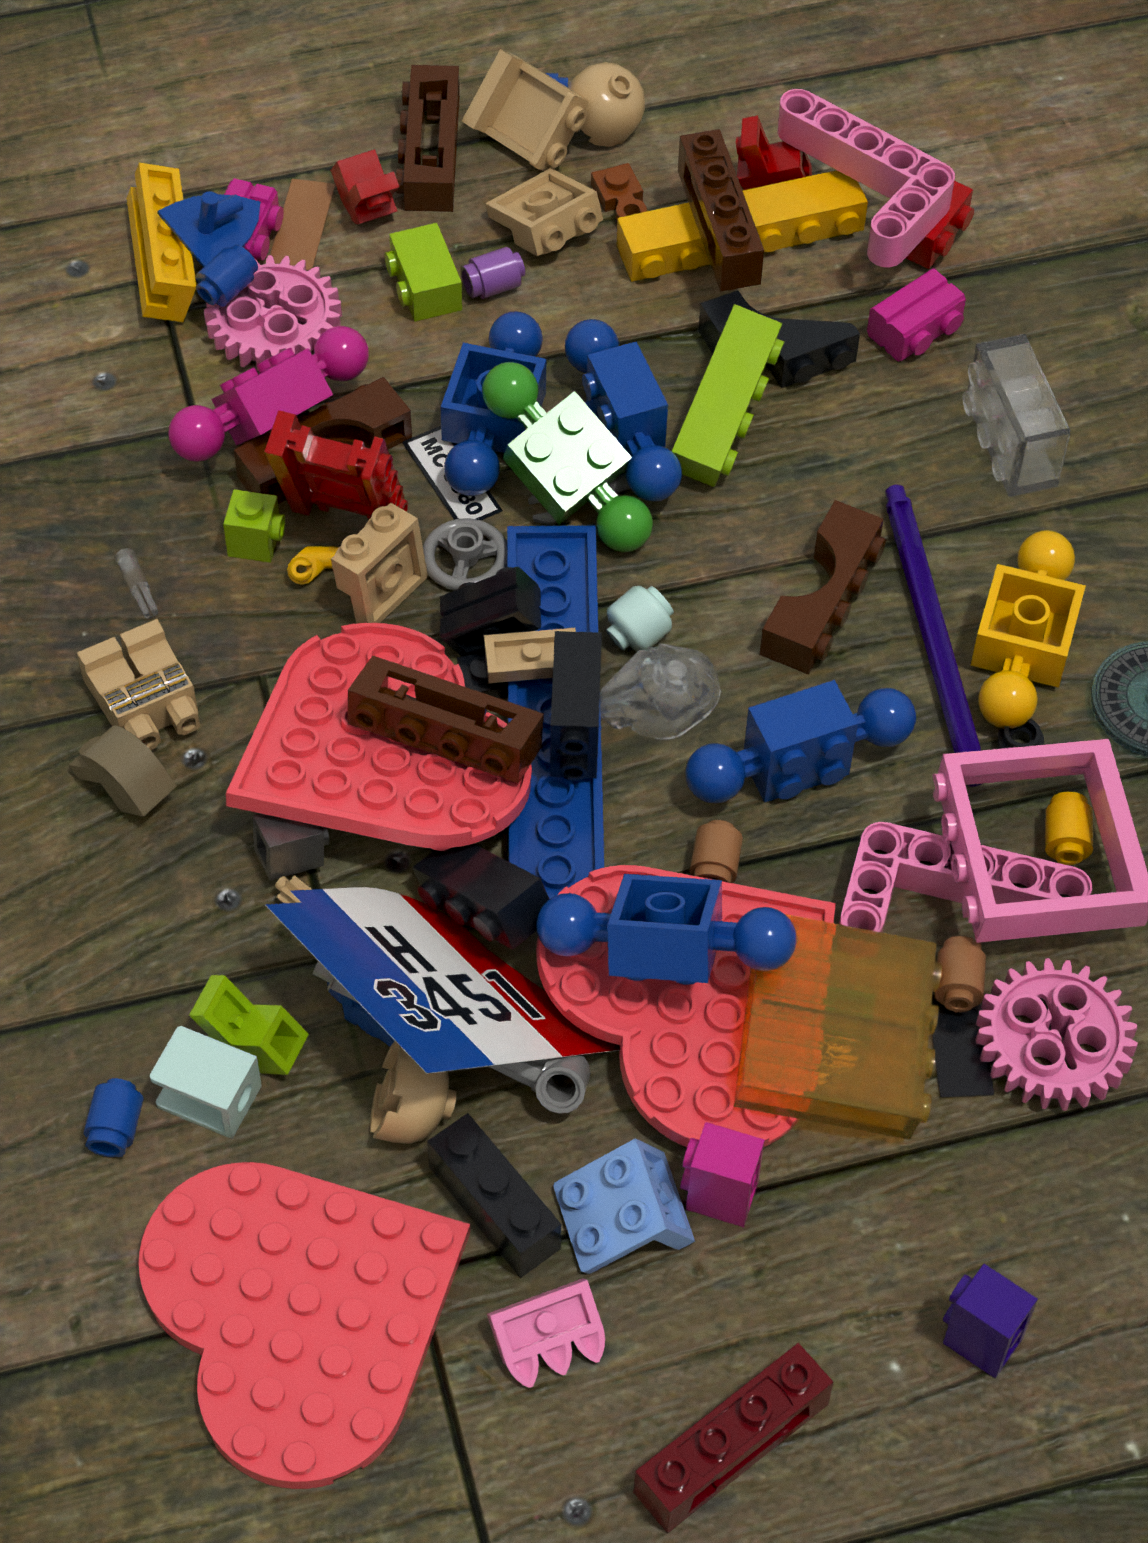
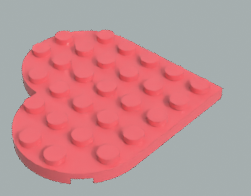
[226,623,532,851]
[536,865,836,1147]
[139,1162,471,1489]

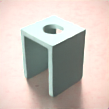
[150,1026,262,1139]

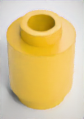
[1045,792,1093,865]

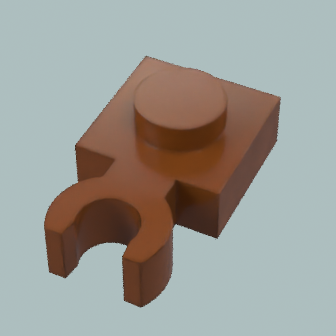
[591,163,647,224]

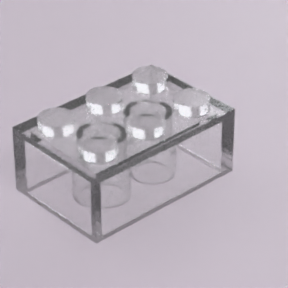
[963,334,1071,497]

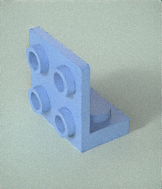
[553,1138,695,1274]

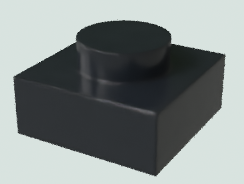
[457,653,508,699]

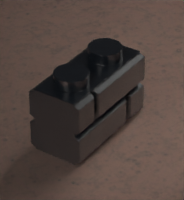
[440,566,541,657]

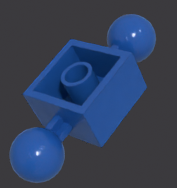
[440,311,547,496]
[564,319,682,501]
[685,680,916,803]
[536,874,797,985]

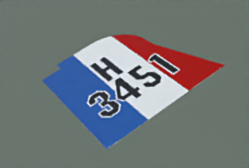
[265,887,620,1074]

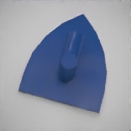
[157,191,261,267]

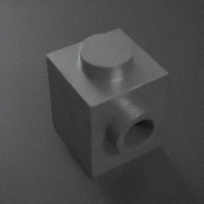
[253,813,329,881]

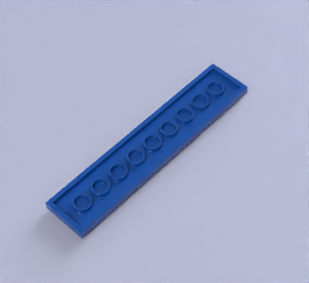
[507,526,604,899]

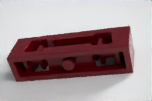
[633,1343,834,1534]

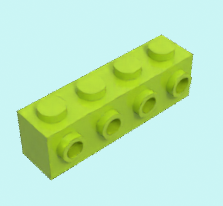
[672,304,785,487]

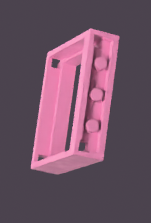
[932,739,1148,943]

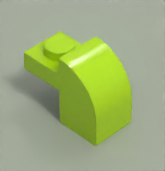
[189,975,309,1075]

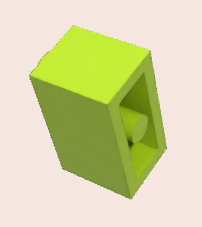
[384,223,462,322]

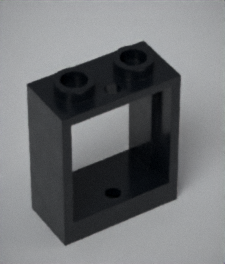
[550,631,602,781]

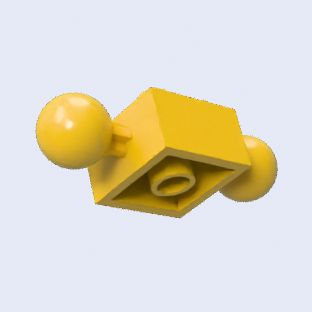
[970,530,1086,729]

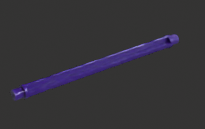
[885,485,982,787]

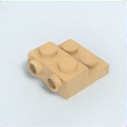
[485,168,603,256]
[331,503,428,624]

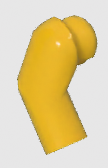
[287,546,339,585]

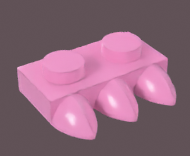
[487,1278,605,1388]

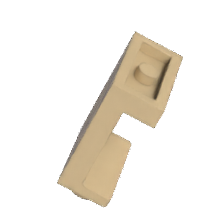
[462,49,589,171]

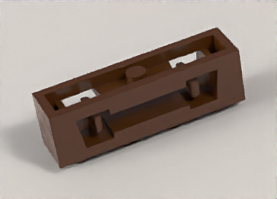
[396,65,460,212]
[678,129,764,292]
[348,656,544,783]

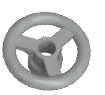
[423,518,507,591]

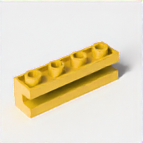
[126,163,197,322]

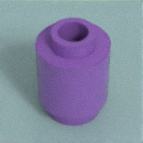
[460,247,525,299]

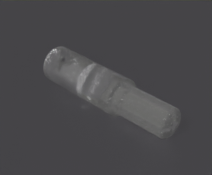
[115,548,159,619]

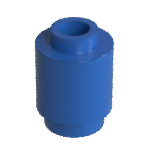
[195,244,258,307]
[83,1078,144,1157]

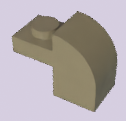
[69,725,177,816]

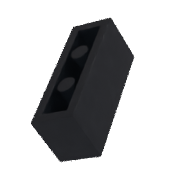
[412,844,549,949]
[427,1113,562,1278]

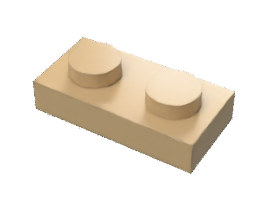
[484,628,576,683]

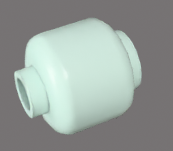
[606,586,674,652]

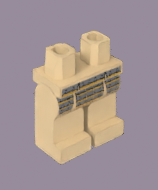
[77,619,200,750]

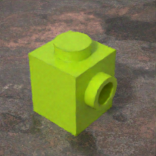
[223,489,285,563]

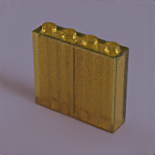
[734,914,942,1140]

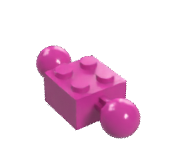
[168,326,369,462]

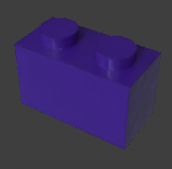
[942,1264,1038,1379]

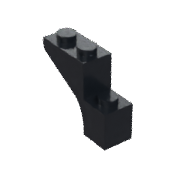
[698,290,860,388]

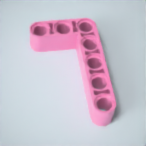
[777,89,955,268]
[836,822,1092,962]

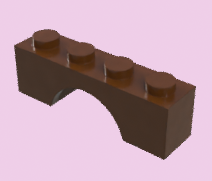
[234,377,412,504]
[759,500,886,675]

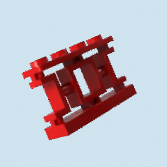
[264,410,408,520]

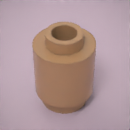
[690,820,743,883]
[935,936,986,1012]

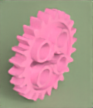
[204,255,342,371]
[975,958,1138,1111]

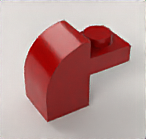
[736,115,812,190]
[330,149,399,225]

